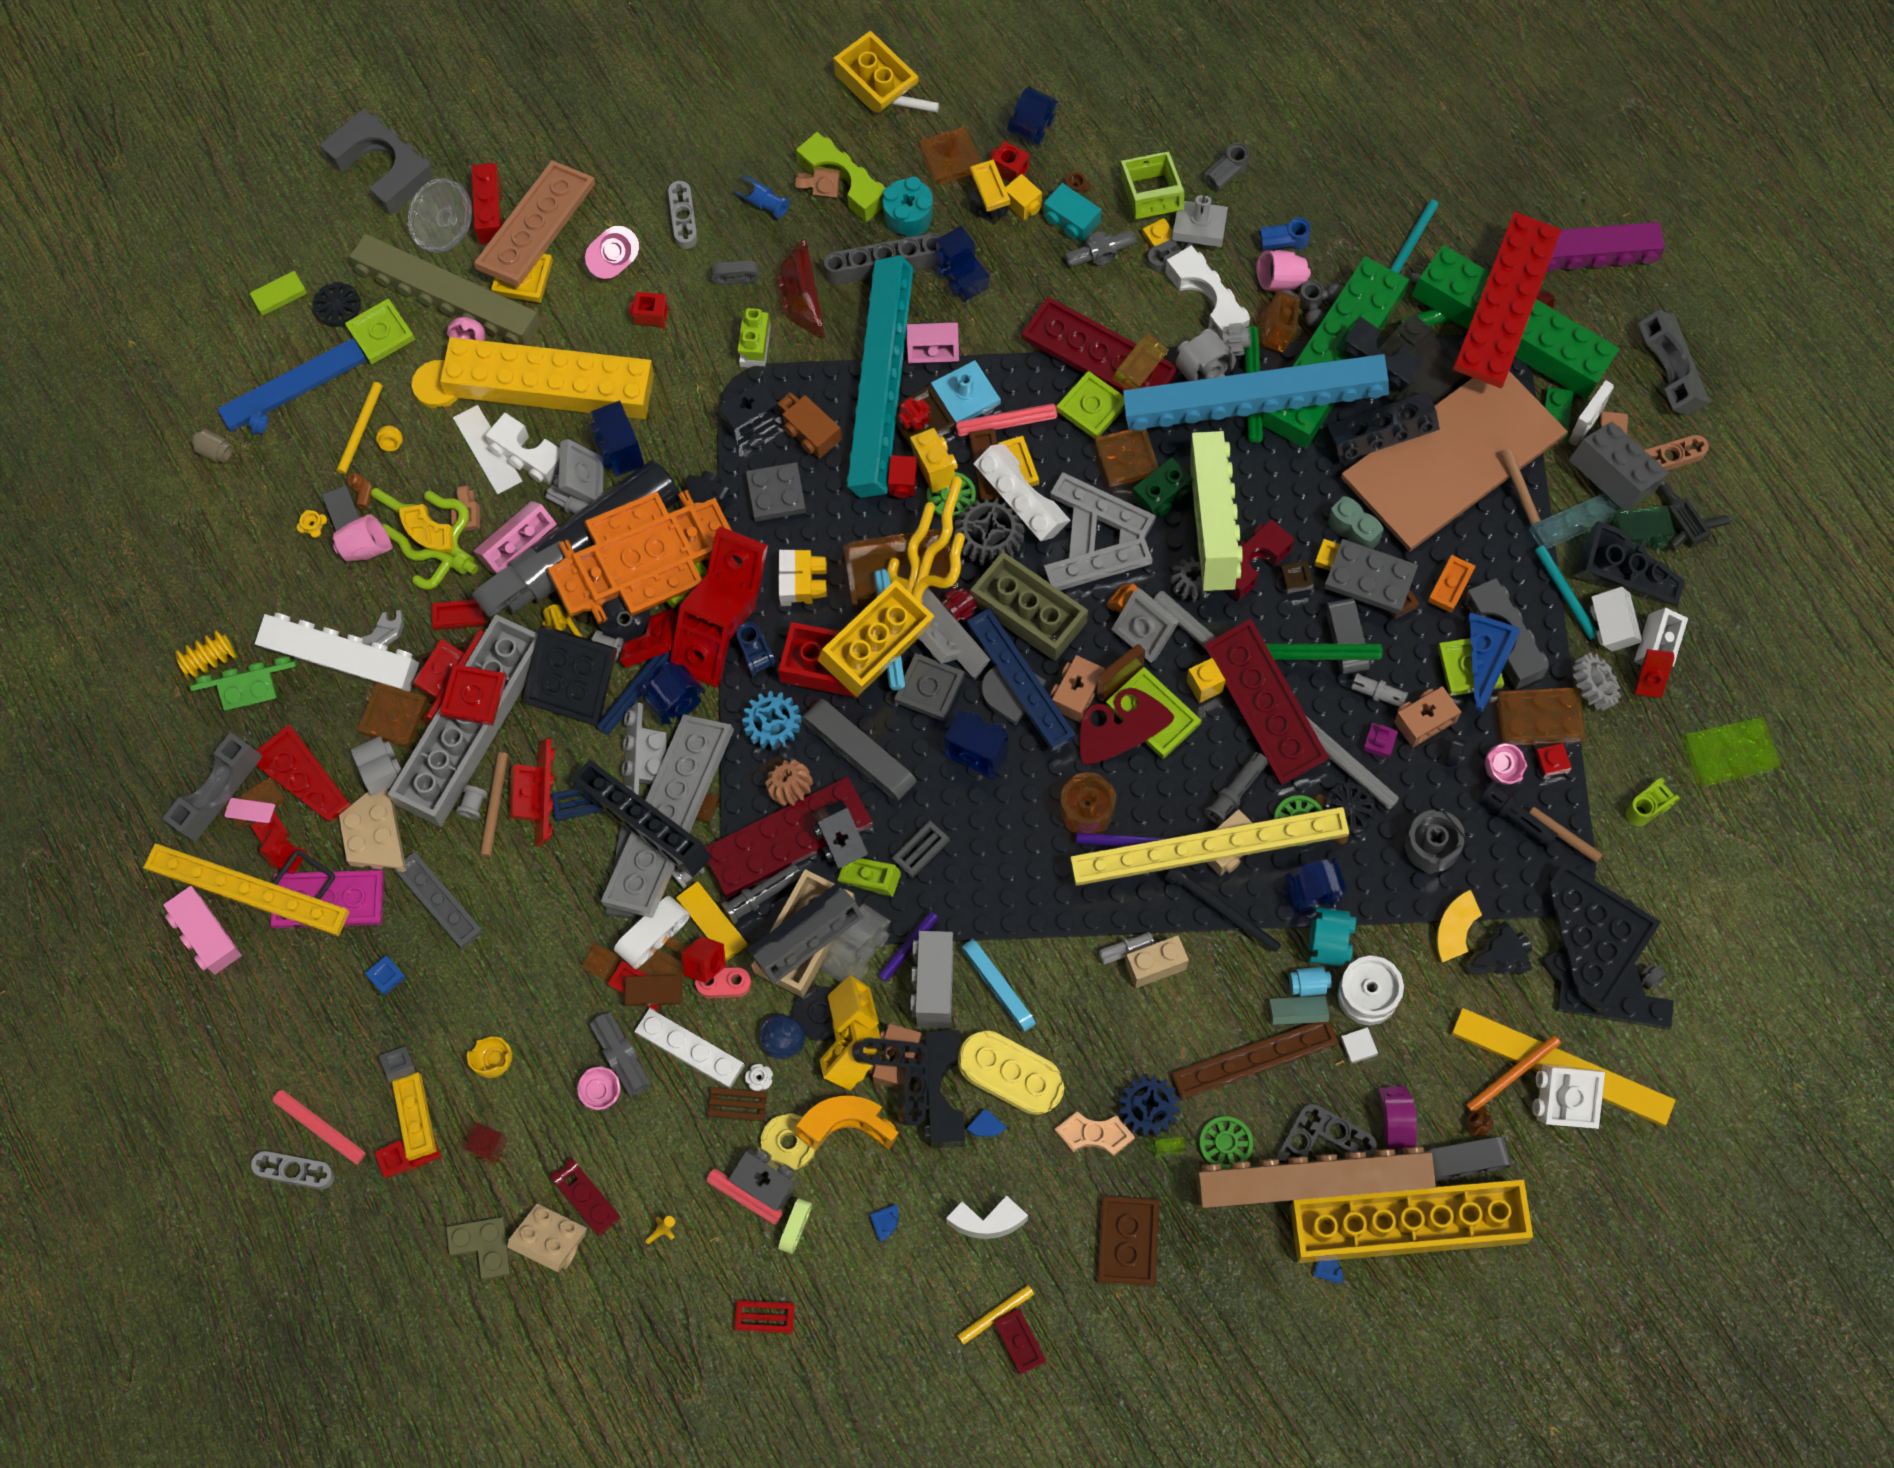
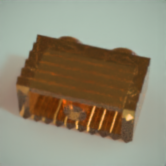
[1262,291,1300,352]

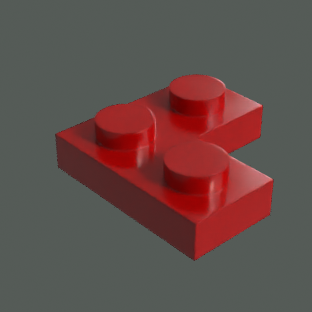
[620,608,677,667]

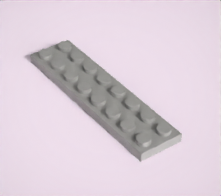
[601,714,734,918]

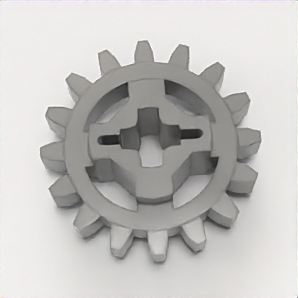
[1573,653,1621,711]

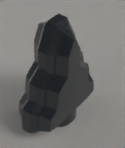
[683,471,731,504]
[1465,921,1532,975]

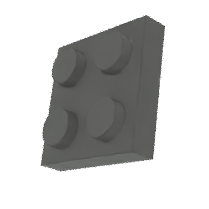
[746,462,806,522]
[894,653,965,721]

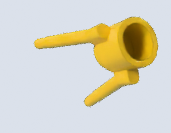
[542,604,582,637]

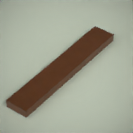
[1171,1020,1339,1101]

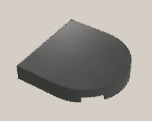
[982,666,1046,725]

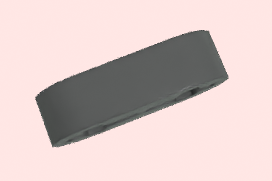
[1147,239,1192,272]
[711,260,759,285]

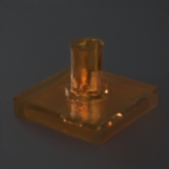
[919,126,981,185]

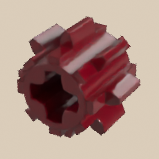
[942,588,976,622]

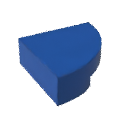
[966,1108,1006,1137]
[870,1204,899,1243]
[1313,1260,1343,1284]

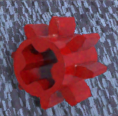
[899,398,931,430]

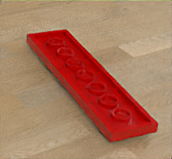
[1453,211,1562,389]

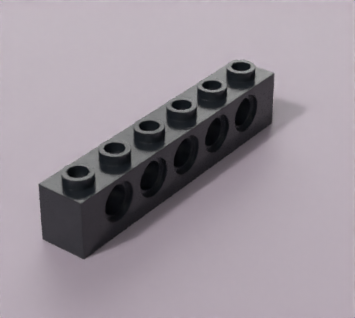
[571,759,712,878]

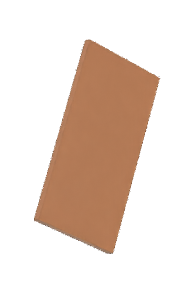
[1341,371,1568,552]

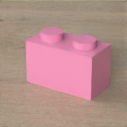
[907,323,959,363]

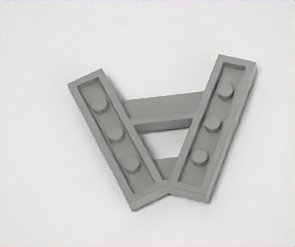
[1044,472,1156,590]

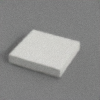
[1568,380,1614,446]

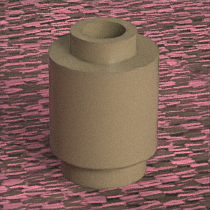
[192,429,233,463]

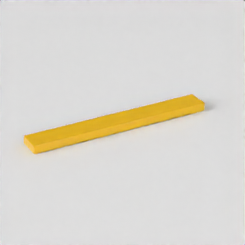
[143,843,350,937]
[1451,1008,1676,1127]

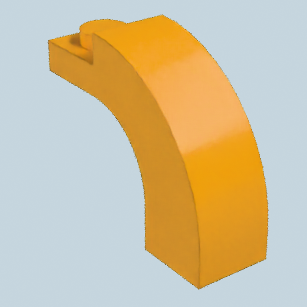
[794,1096,899,1151]

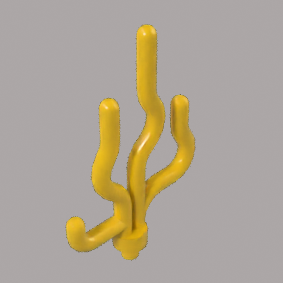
[887,476,965,604]

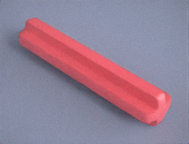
[706,1169,783,1225]

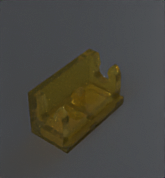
[1112,333,1169,390]

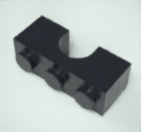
[1336,316,1424,392]

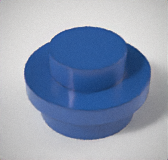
[248,409,270,435]

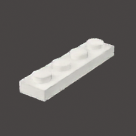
[635,1008,745,1089]

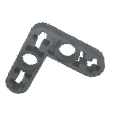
[1276,1104,1377,1163]

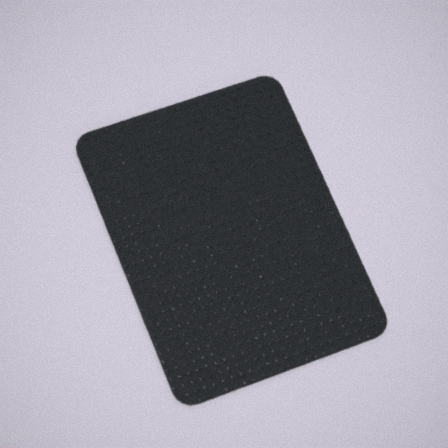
[718,335,1596,947]

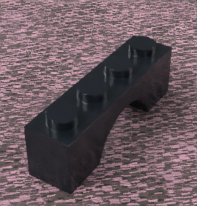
[920,1030,966,1149]

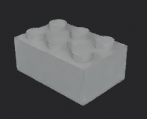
[911,931,954,1028]

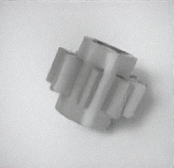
[1223,323,1251,356]

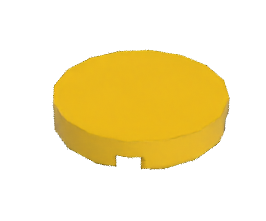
[412,360,458,408]

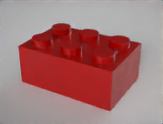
[778,622,859,698]

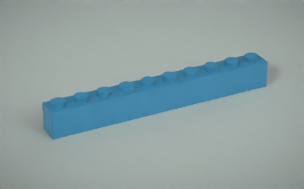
[1123,354,1389,431]

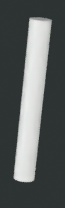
[891,96,939,113]

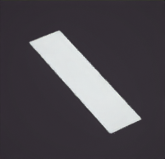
[453,405,522,494]

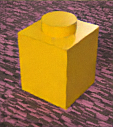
[1005,174,1042,220]
[1187,658,1225,703]

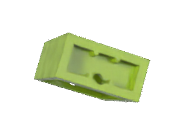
[1121,151,1184,219]

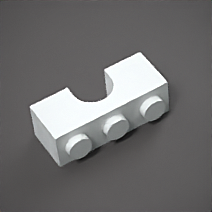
[486,413,560,486]

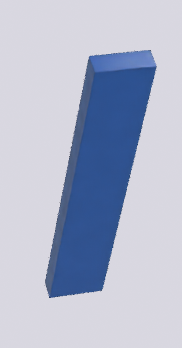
[217,338,366,432]

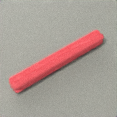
[956,404,1057,436]
[272,1090,366,1164]

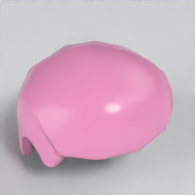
[447,317,486,341]
[1485,743,1527,785]
[577,1066,621,1111]

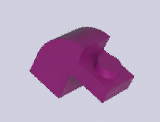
[1378,1086,1417,1150]

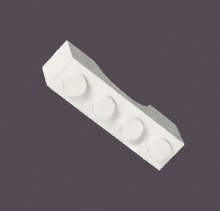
[1165,245,1250,341]
[974,443,1070,541]

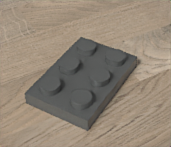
[1324,539,1418,615]

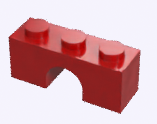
[471,163,504,245]

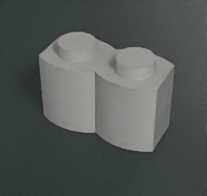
[351,736,402,796]

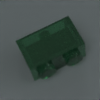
[1610,505,1675,549]

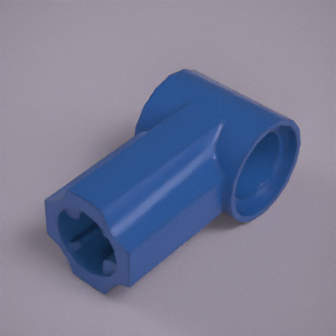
[1260,218,1310,250]

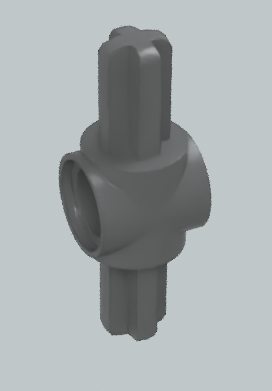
[1065,230,1137,267]

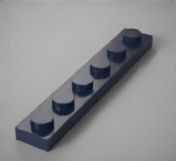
[967,608,1076,751]

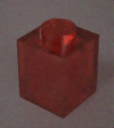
[464,1123,508,1167]

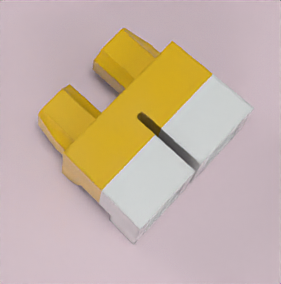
[779,550,827,606]

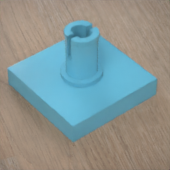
[931,361,1001,422]

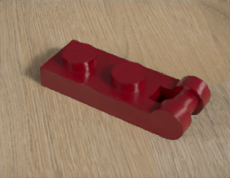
[549,1157,622,1237]

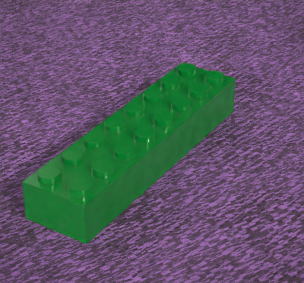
[1411,245,1620,399]
[1262,256,1409,449]

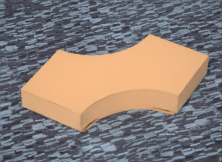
[1055,1112,1135,1157]

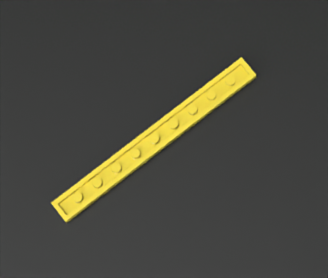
[1071,807,1349,886]

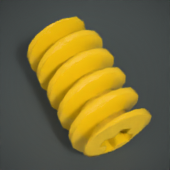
[175,630,237,681]

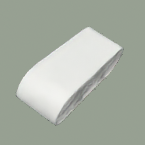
[614,896,690,969]

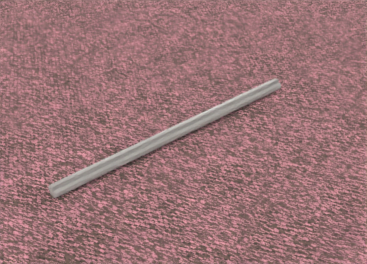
[1154,591,1399,809]

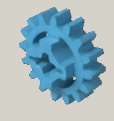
[742,691,802,750]

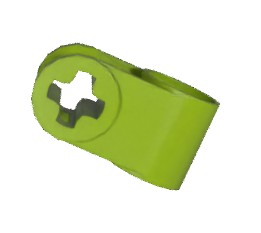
[1626,777,1680,827]

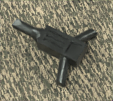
[1658,479,1730,552]

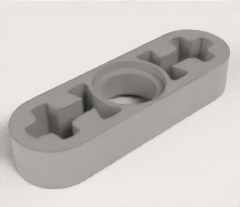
[668,181,698,249]
[251,1151,335,1190]

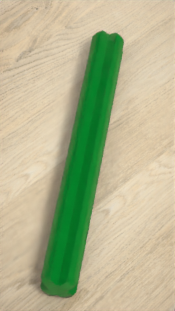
[1245,326,1263,443]
[1266,644,1383,660]

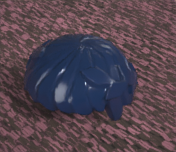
[760,1013,805,1059]

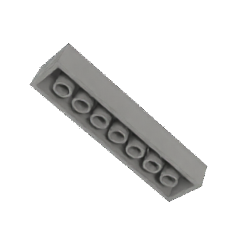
[388,614,538,827]

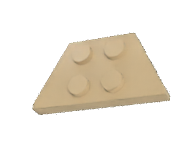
[339,788,406,872]

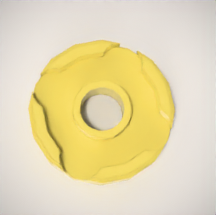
[761,1113,816,1170]

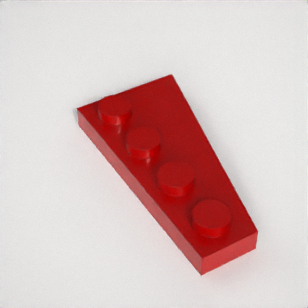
[256,724,351,822]

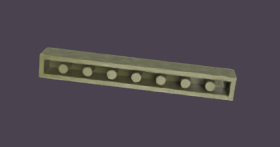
[349,234,541,346]

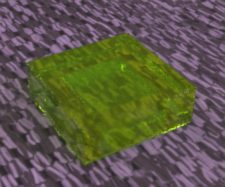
[1154,1137,1185,1157]

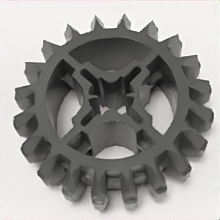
[954,497,1025,566]

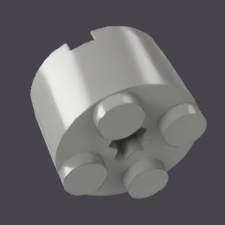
[1176,329,1236,381]

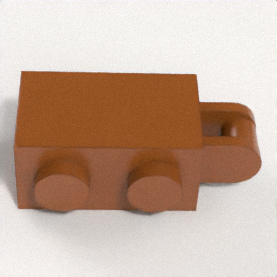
[777,392,842,459]

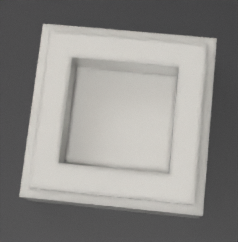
[1340,1027,1378,1064]

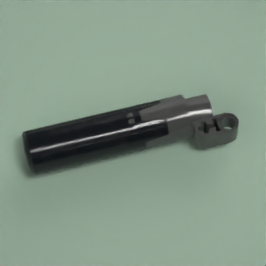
[472,460,680,617]

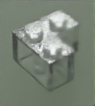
[821,903,891,983]

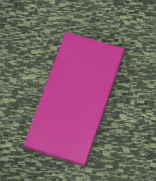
[271,870,385,928]

